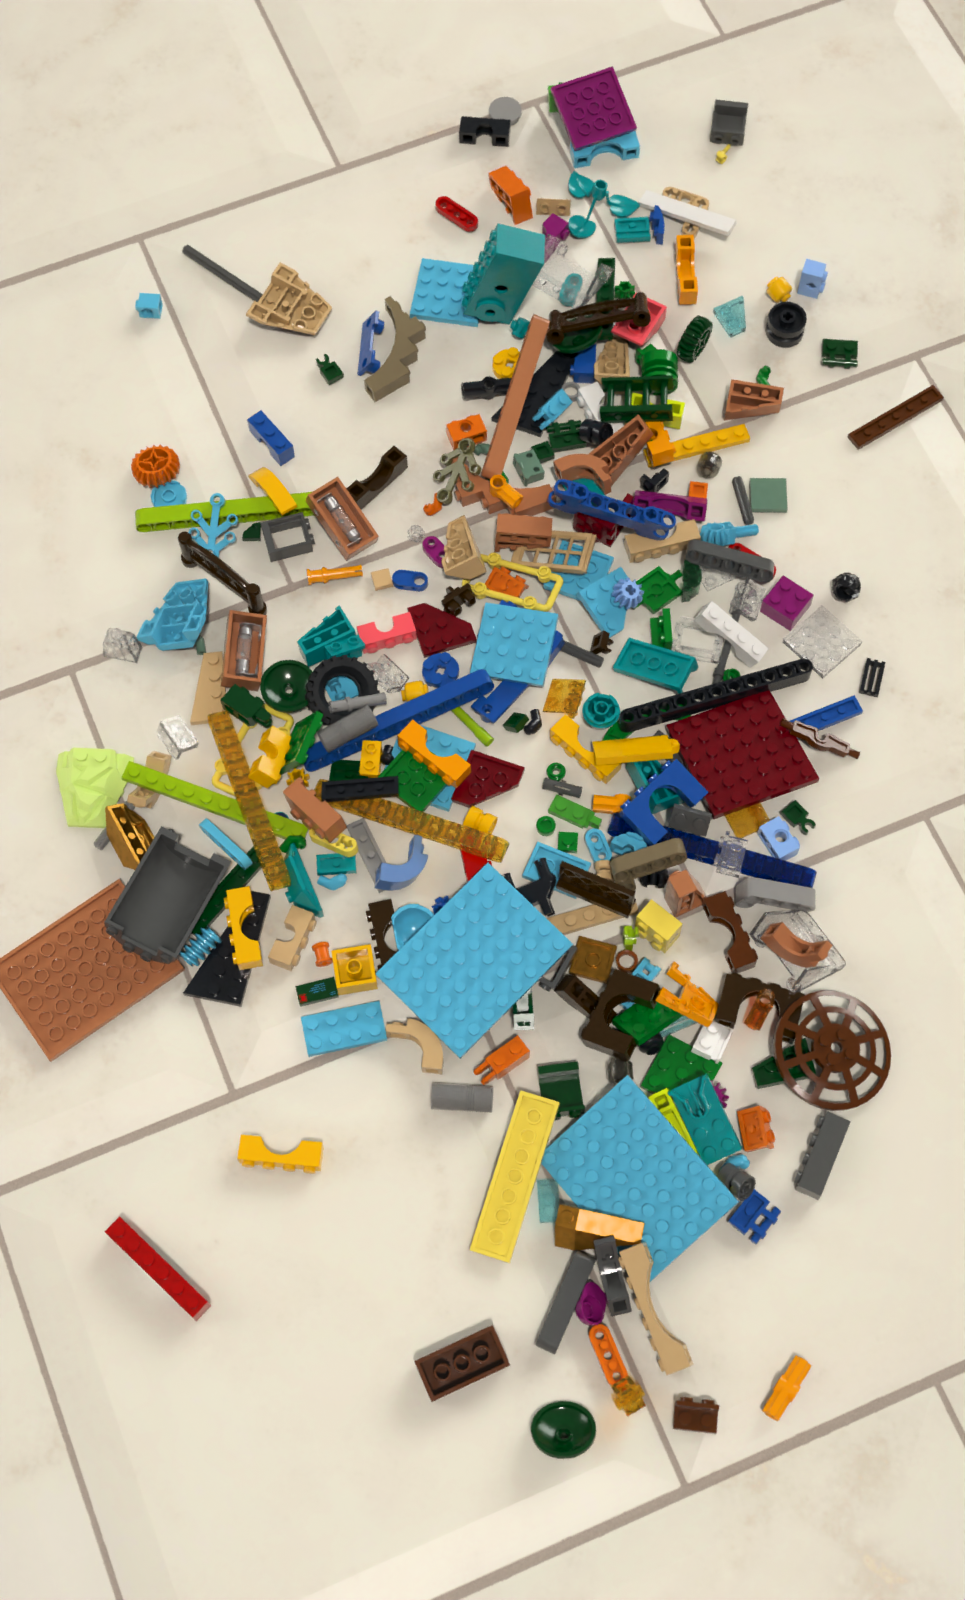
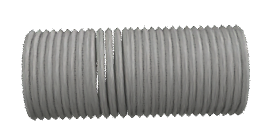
[317,705,378,753]
[431,1083,493,1113]

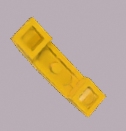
[248,467,297,515]

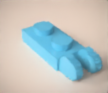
[532,388,572,430]

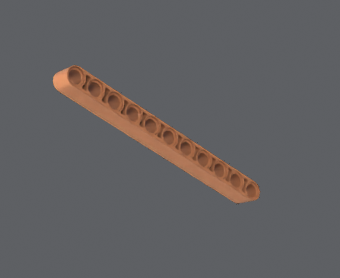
[481,314,550,479]

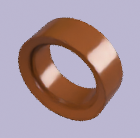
[616,950,638,973]

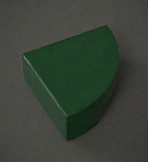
[242,522,261,541]

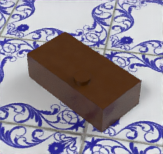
[414,1325,510,1402]

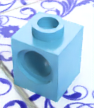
[135,293,163,319]

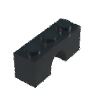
[459,116,511,147]

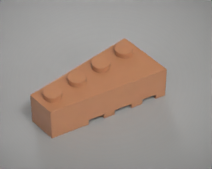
[588,415,654,486]

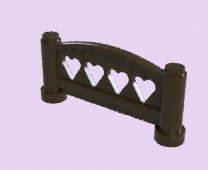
[546,292,651,345]
[178,531,267,615]

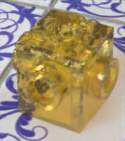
[611,1375,646,1417]

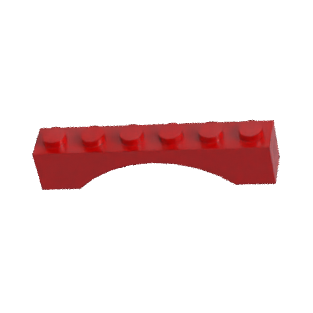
[105,1216,211,1322]

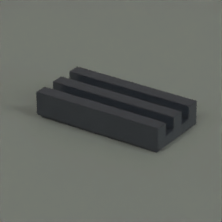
[859,658,886,697]

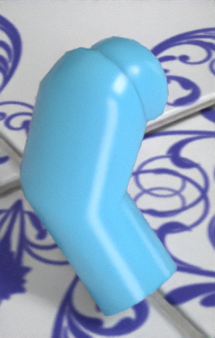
[719,1154,750,1171]

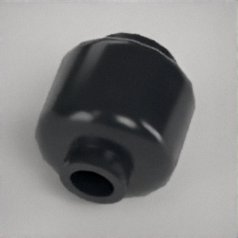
[638,1032,664,1055]

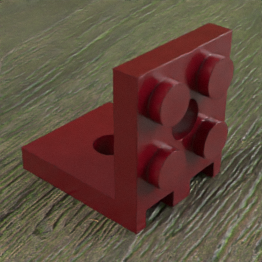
[573,493,634,547]

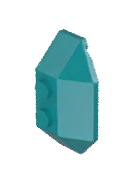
[278,843,324,918]

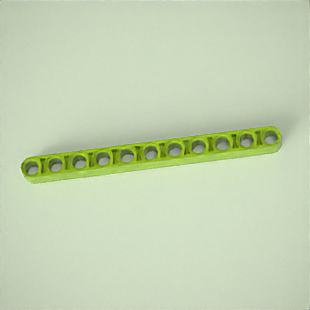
[135,492,315,532]

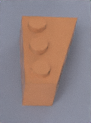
[724,379,784,420]
[494,513,553,552]
[283,777,347,843]
[664,870,707,918]

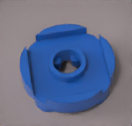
[422,652,459,688]

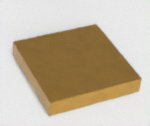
[569,936,617,984]

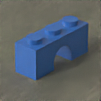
[247,410,295,466]

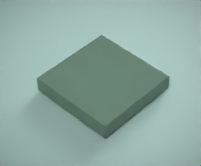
[750,478,788,513]

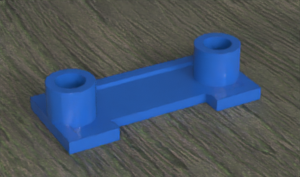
[357,310,384,376]
[471,680,530,724]

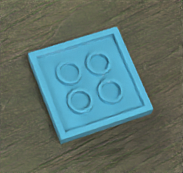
[543,540,614,601]

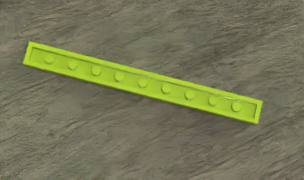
[122,761,309,839]

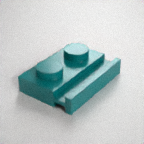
[614,217,651,243]

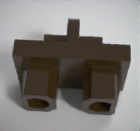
[441,583,476,617]

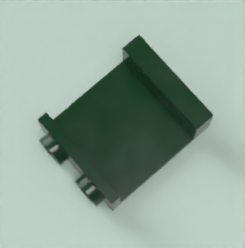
[537,1061,585,1121]

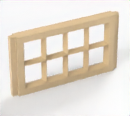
[511,530,597,574]

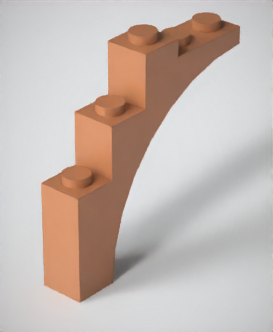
[449,452,556,516]

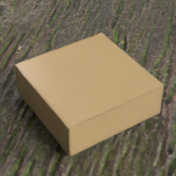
[371,568,393,591]

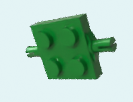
[631,566,683,615]

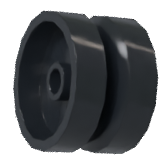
[766,302,807,348]

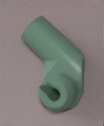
[195,635,206,655]

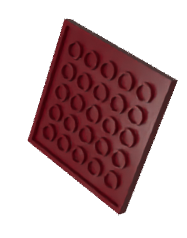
[666,690,819,819]

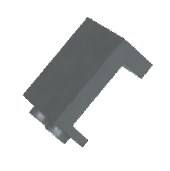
[710,99,748,146]

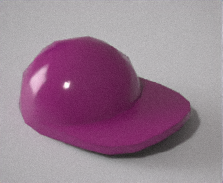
[575,1282,607,1326]

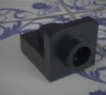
[641,468,669,493]

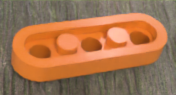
[589,1324,628,1388]

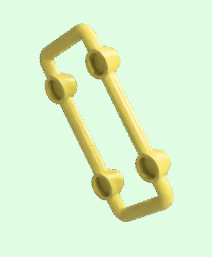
[462,552,564,612]
[211,704,294,800]

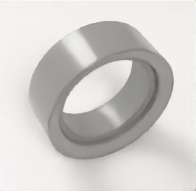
[562,382,580,402]

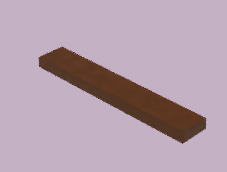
[847,385,944,450]

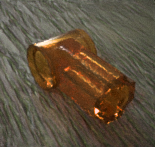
[744,989,775,1031]

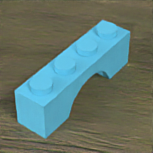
[570,131,640,168]

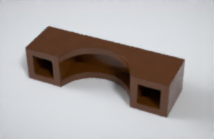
[702,891,758,974]

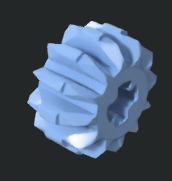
[612,577,644,610]

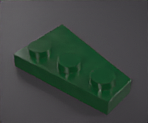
[752,1038,816,1089]

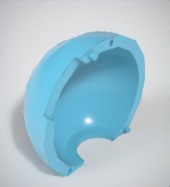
[391,904,434,950]

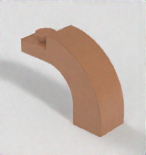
[553,454,612,495]
[761,922,832,968]

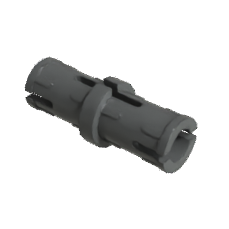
[542,777,583,798]

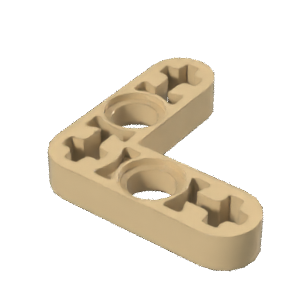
[662,187,709,238]

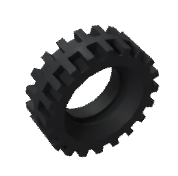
[305,655,379,728]

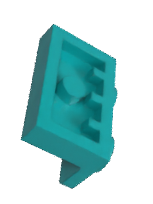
[324,635,365,660]

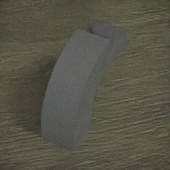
[593,1236,632,1317]

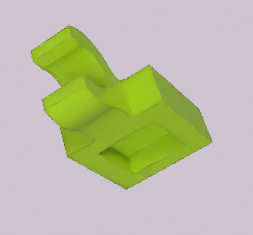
[623,926,639,951]

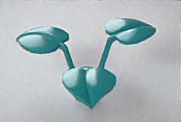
[568,171,640,238]

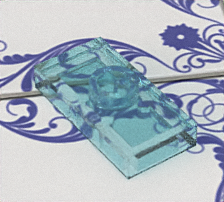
[537,1179,559,1223]

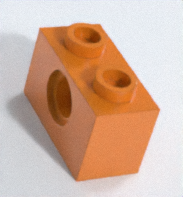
[446,414,487,450]

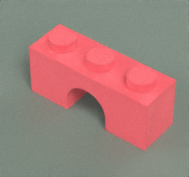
[356,612,417,654]

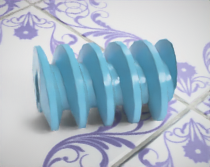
[179,925,222,967]

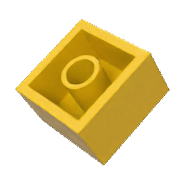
[331,944,378,995]

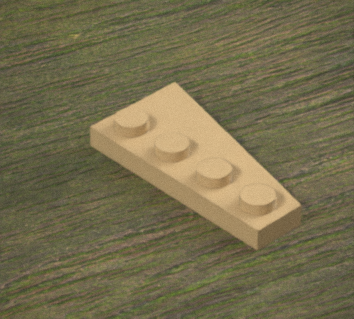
[190,651,229,725]

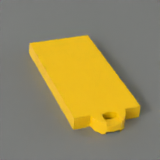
[592,735,680,765]

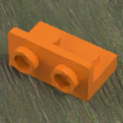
[485,566,529,598]
[737,1106,775,1152]

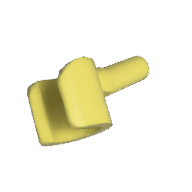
[715,144,731,164]

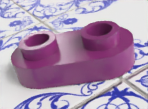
[422,536,445,568]

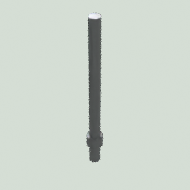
[713,593,746,684]

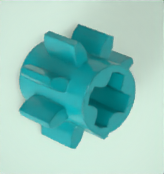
[510,317,530,339]

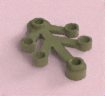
[433,438,481,504]

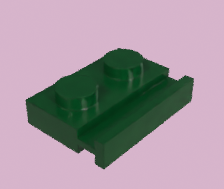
[329,760,368,781]

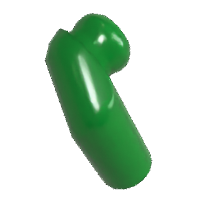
[756,366,771,386]
[279,835,306,853]

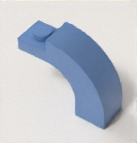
[375,835,428,891]

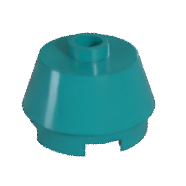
[582,693,620,730]

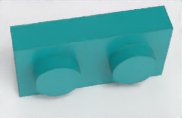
[316,854,356,876]

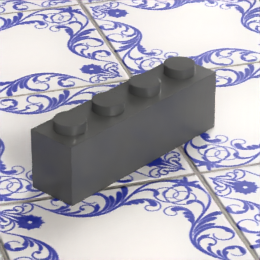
[794,1112,851,1200]

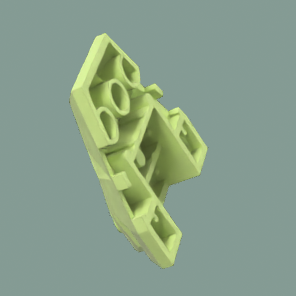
[56,748,134,828]

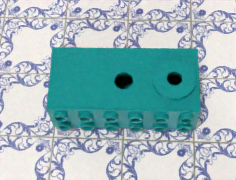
[462,223,545,325]

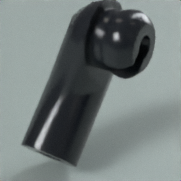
[524,709,542,735]

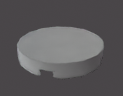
[489,97,522,126]

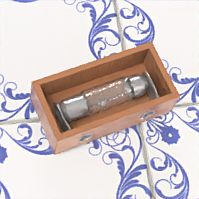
[306,477,379,561]
[221,610,267,691]

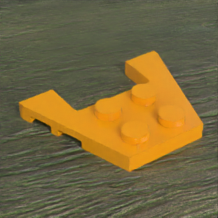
[655,961,719,1027]

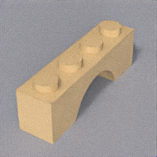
[624,519,701,563]

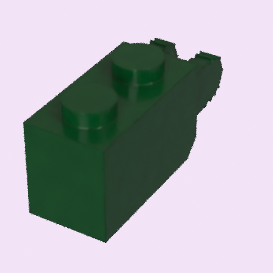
[220,684,273,728]

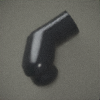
[380,745,394,765]

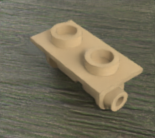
[536,198,571,216]

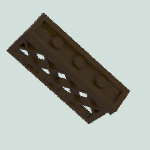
[556,861,636,918]

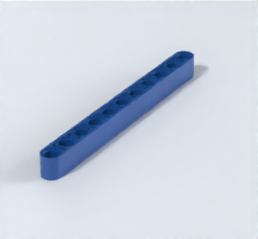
[303,669,494,772]

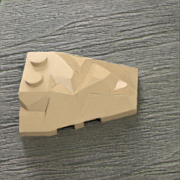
[246,262,332,335]

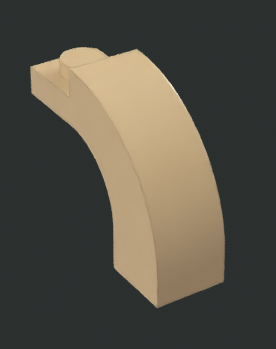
[127,751,171,809]
[386,1018,444,1074]

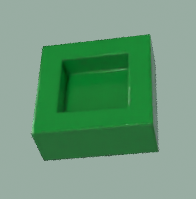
[558,832,578,853]

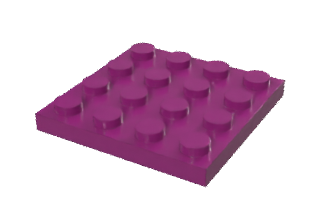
[550,66,637,151]

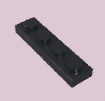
[322,776,399,802]

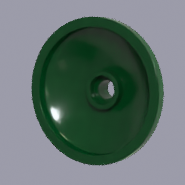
[552,317,603,354]
[260,660,312,713]
[531,1401,596,1459]

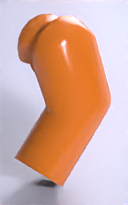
[423,493,442,516]

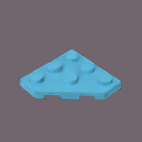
[577,567,628,638]

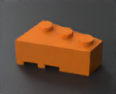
[488,166,533,225]

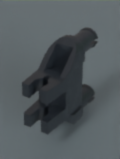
[502,858,556,917]

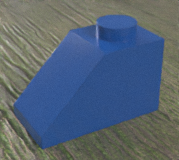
[570,344,596,384]

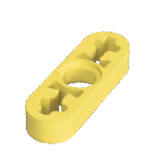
[309,828,358,857]

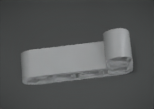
[735,877,815,912]

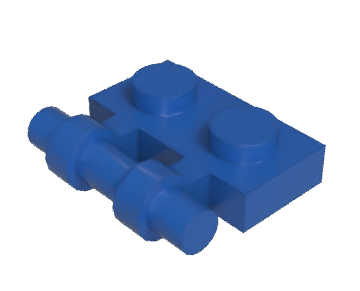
[728,1189,781,1244]

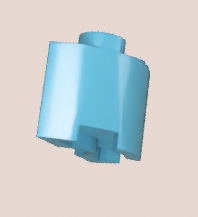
[610,832,647,856]

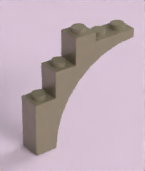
[364,296,426,402]

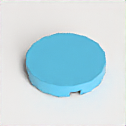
[151,480,187,507]

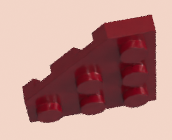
[407,603,477,658]
[451,750,525,808]

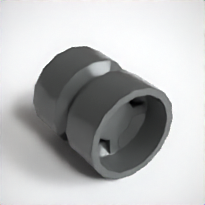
[717,1163,756,1201]

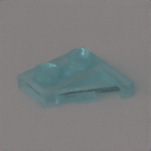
[713,296,746,338]

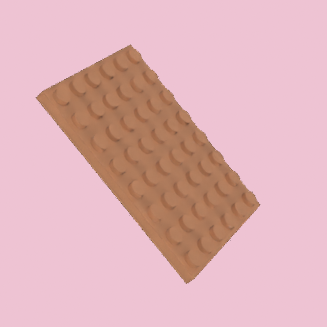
[0,879,184,1062]

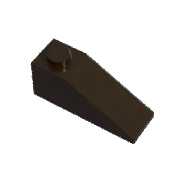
[554,976,617,1026]

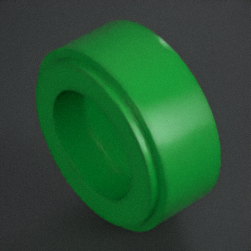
[536,816,556,836]

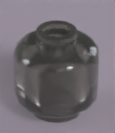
[697,451,722,478]
[606,1057,634,1086]

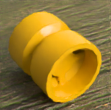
[462,806,498,840]

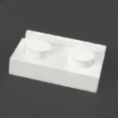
[691,1021,733,1064]

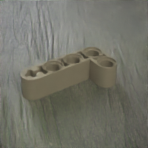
[610,838,687,891]

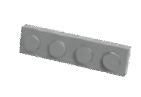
[346,818,386,893]

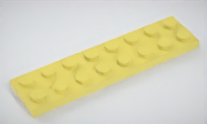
[470,1090,560,1263]

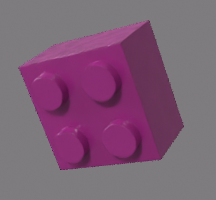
[760,575,814,631]

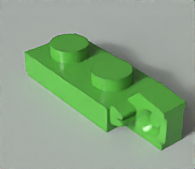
[548,794,602,829]

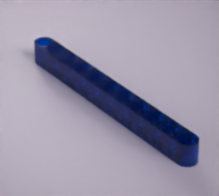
[607,813,817,888]

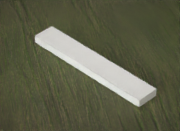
[638,190,736,236]

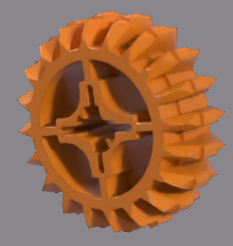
[131,444,180,488]

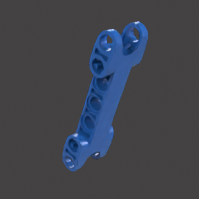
[548,479,676,541]

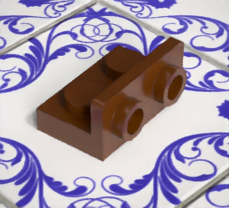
[673,1397,719,1434]

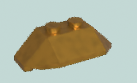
[105,803,155,870]

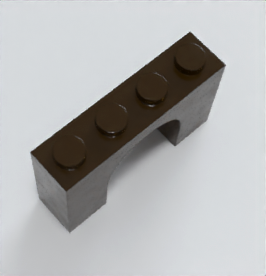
[581,969,661,1062]
[715,973,805,1044]

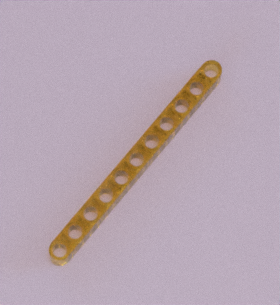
[208,710,291,891]
[314,779,509,862]

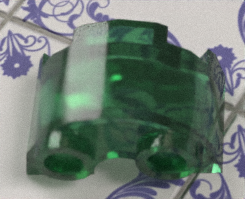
[681,559,702,602]

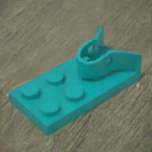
[613,638,699,694]
[668,1073,743,1165]

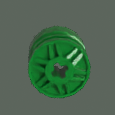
[641,349,678,395]

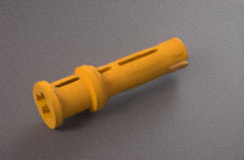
[306,565,363,585]

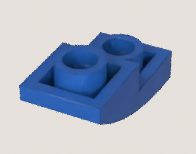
[649,205,664,245]

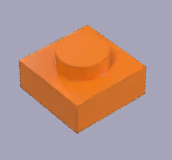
[689,481,708,498]

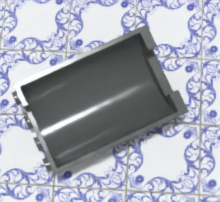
[104,826,231,964]

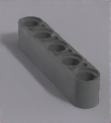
[686,539,775,583]
[535,1250,596,1355]

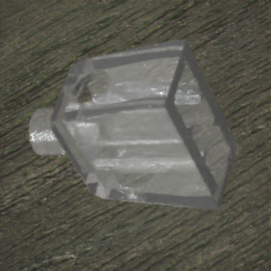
[103,628,142,663]

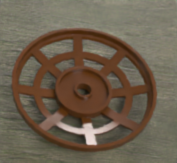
[773,991,891,1111]

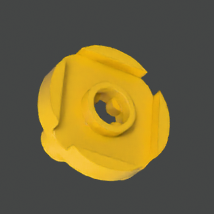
[493,347,520,379]

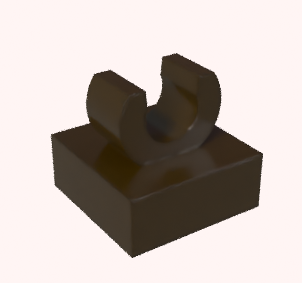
[590,630,614,654]

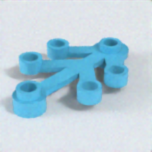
[188,493,238,558]

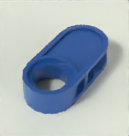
[392,570,428,592]

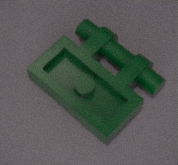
[822,339,858,369]
[546,420,587,452]

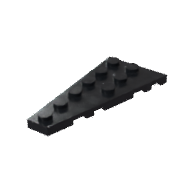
[491,351,578,437]
[183,891,271,1007]

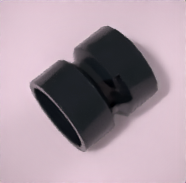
[579,419,613,445]

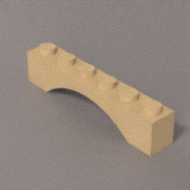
[618,1242,694,1375]

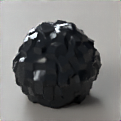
[832,572,861,602]
[639,869,669,888]

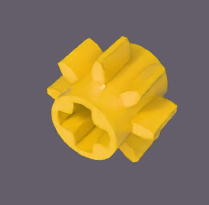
[286,768,310,787]

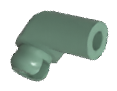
[474,443,490,456]

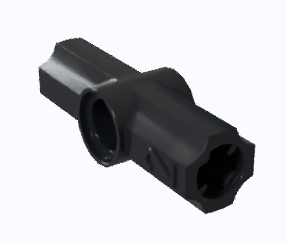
[461,376,512,400]

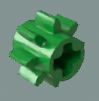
[614,281,635,299]

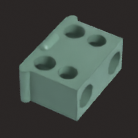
[513,449,545,486]

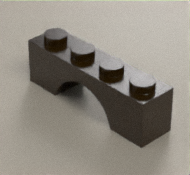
[346,446,408,510]
[366,899,397,970]

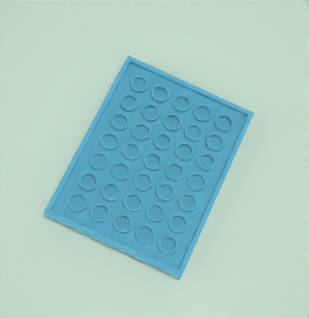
[375,863,573,1059]
[541,1075,739,1282]

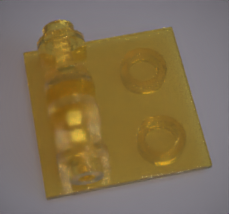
[543,679,586,719]
[725,803,770,840]

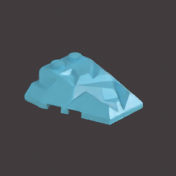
[136,578,208,651]

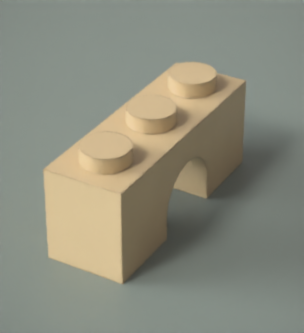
[268,905,317,971]

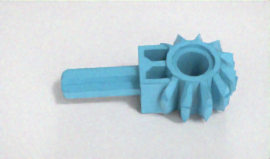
[700,522,759,547]

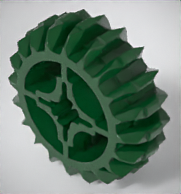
[677,315,713,363]

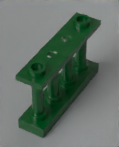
[600,375,674,423]

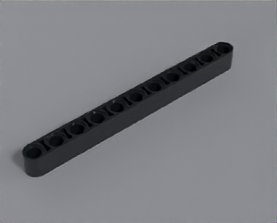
[619,658,813,733]

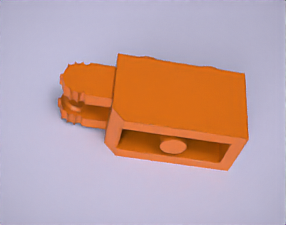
[473,1035,530,1085]

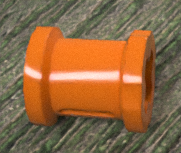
[312,942,333,967]

